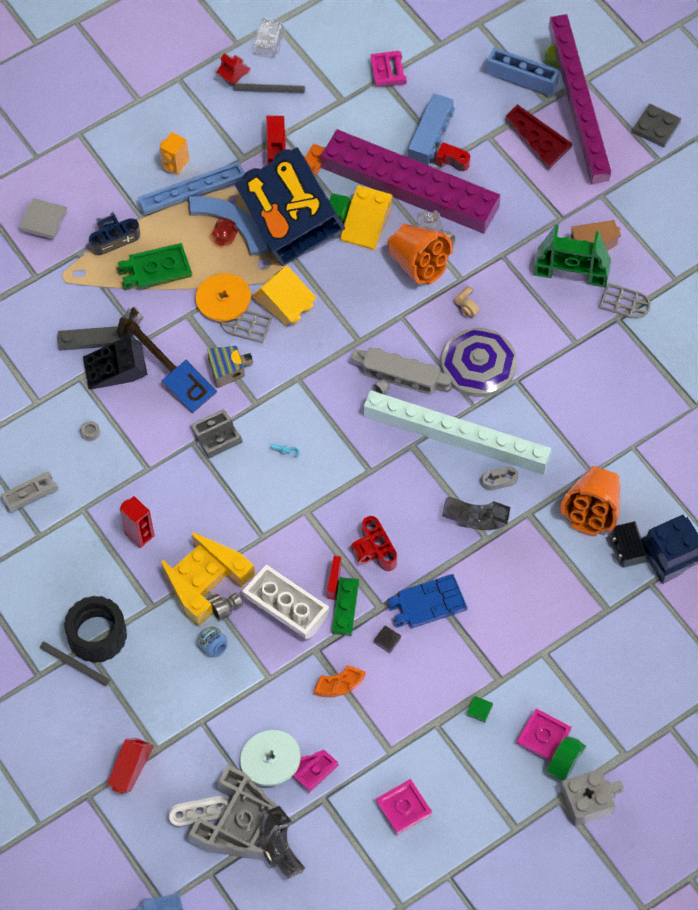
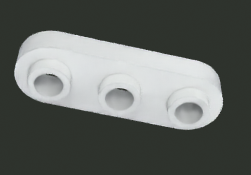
[169,796,229,826]

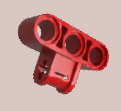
[350,516,397,571]

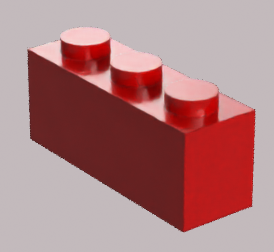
[119,496,155,548]

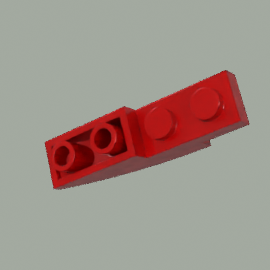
[266,115,286,165]

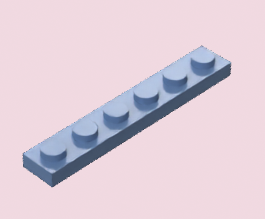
[138,162,245,215]

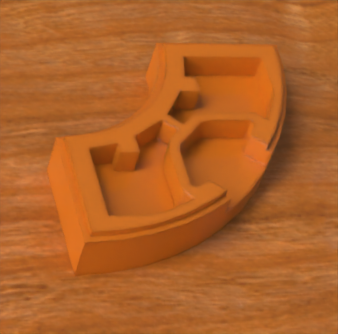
[313,665,366,698]

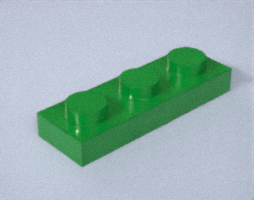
[332,577,359,636]

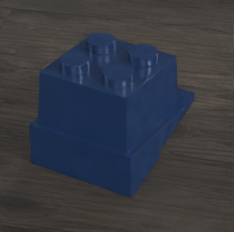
[642,514,698,584]

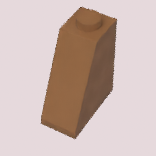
[570,220,621,251]

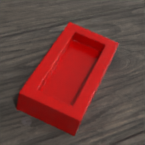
[327,556,342,600]

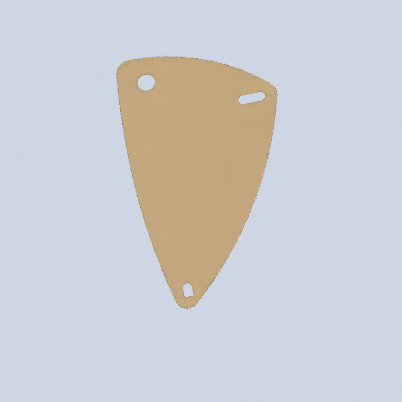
[62,188,284,290]

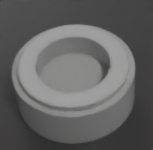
[81,421,100,441]

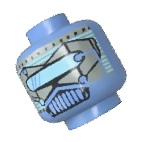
[198,626,227,656]

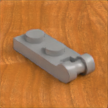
[1,472,58,513]

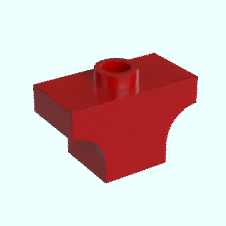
[216,53,251,84]

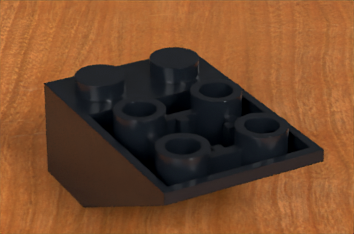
[83,335,148,390]

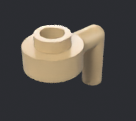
[454,286,480,317]

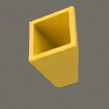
[251,265,316,325]

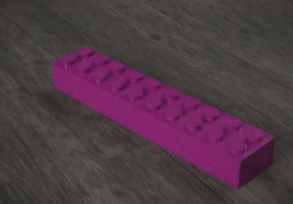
[321,129,500,234]

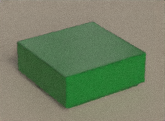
[467,696,493,723]

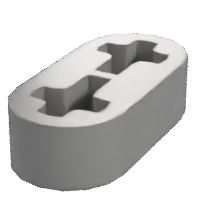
[482,467,518,490]

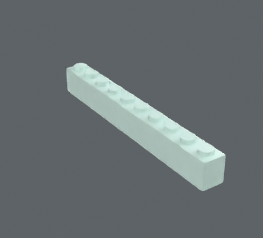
[364,390,551,475]

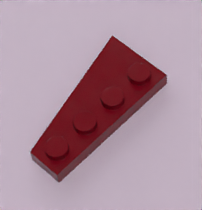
[505,104,572,169]

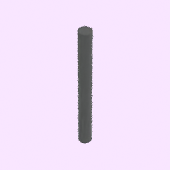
[234,83,305,93]
[40,641,110,686]

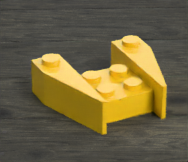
[161,532,255,627]

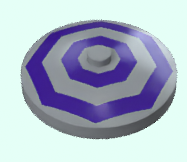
[441,328,517,397]

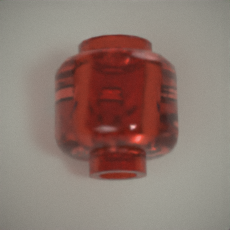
[211,218,238,246]

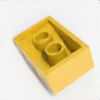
[340,185,392,251]

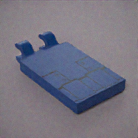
[387,574,467,628]

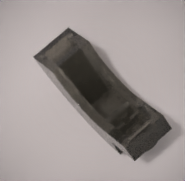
[442,496,511,530]
[259,806,305,879]

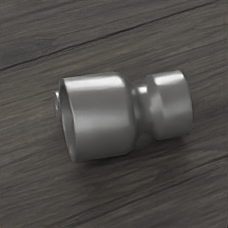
[206,592,243,621]

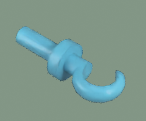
[271,444,300,457]

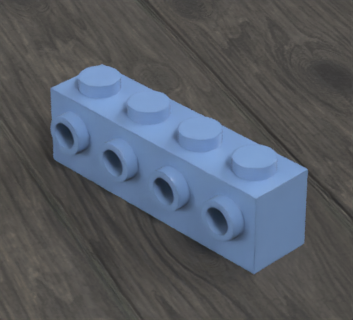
[486,47,560,96]
[408,93,455,165]

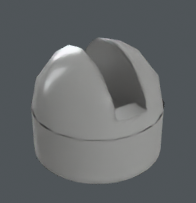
[373,380,390,395]

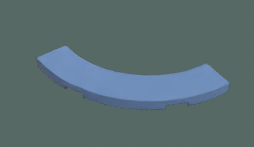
[189,196,269,255]

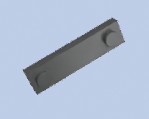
[58,326,134,351]

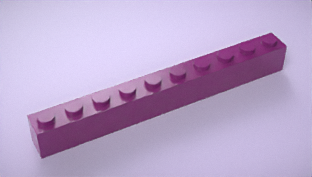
[548,14,611,184]

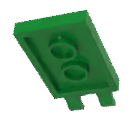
[118,243,192,290]

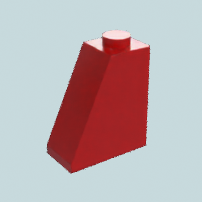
[107,738,154,794]

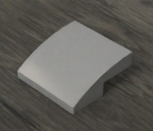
[19,198,67,239]

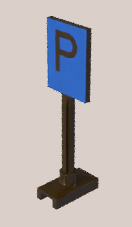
[117,307,217,414]

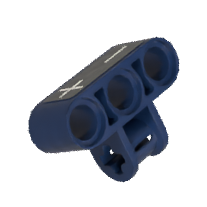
[89,212,141,255]

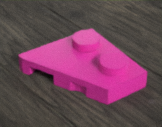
[292,750,339,793]

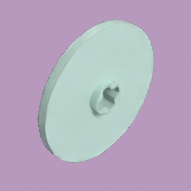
[240,730,301,786]

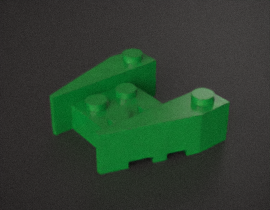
[533,224,611,288]

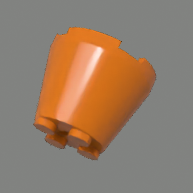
[387,223,453,284]
[560,466,621,535]

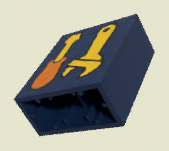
[235,147,346,266]

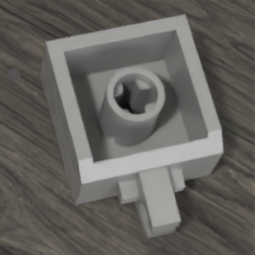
[561,769,624,826]

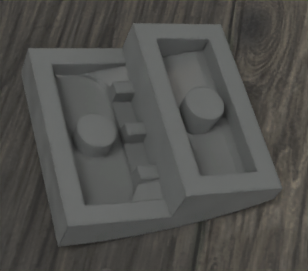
[190,409,243,458]

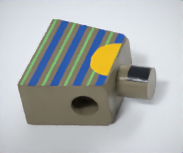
[207,346,253,388]

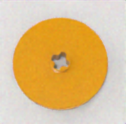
[196,273,251,322]

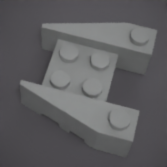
[189,765,284,860]

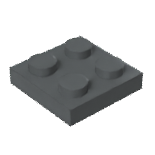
[632,103,681,148]

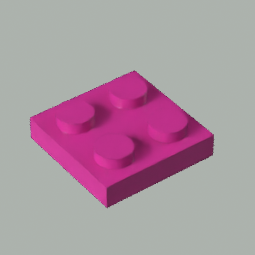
[516,708,572,762]
[376,779,432,835]

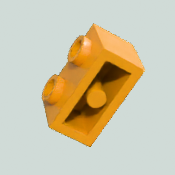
[159,132,189,175]

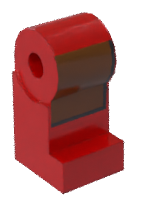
[435,142,471,171]

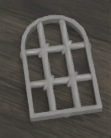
[599,283,651,319]
[221,310,272,344]

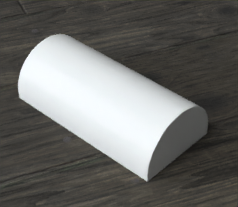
[242,565,329,639]

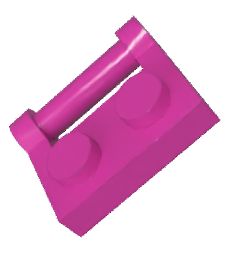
[370,51,407,87]

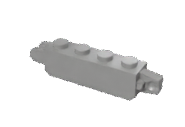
[351,347,452,395]

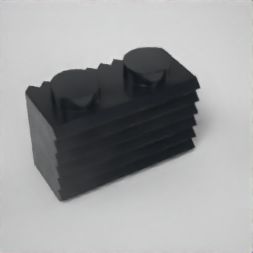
[610,521,647,568]

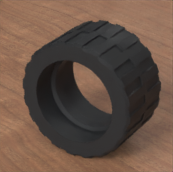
[64,596,127,663]

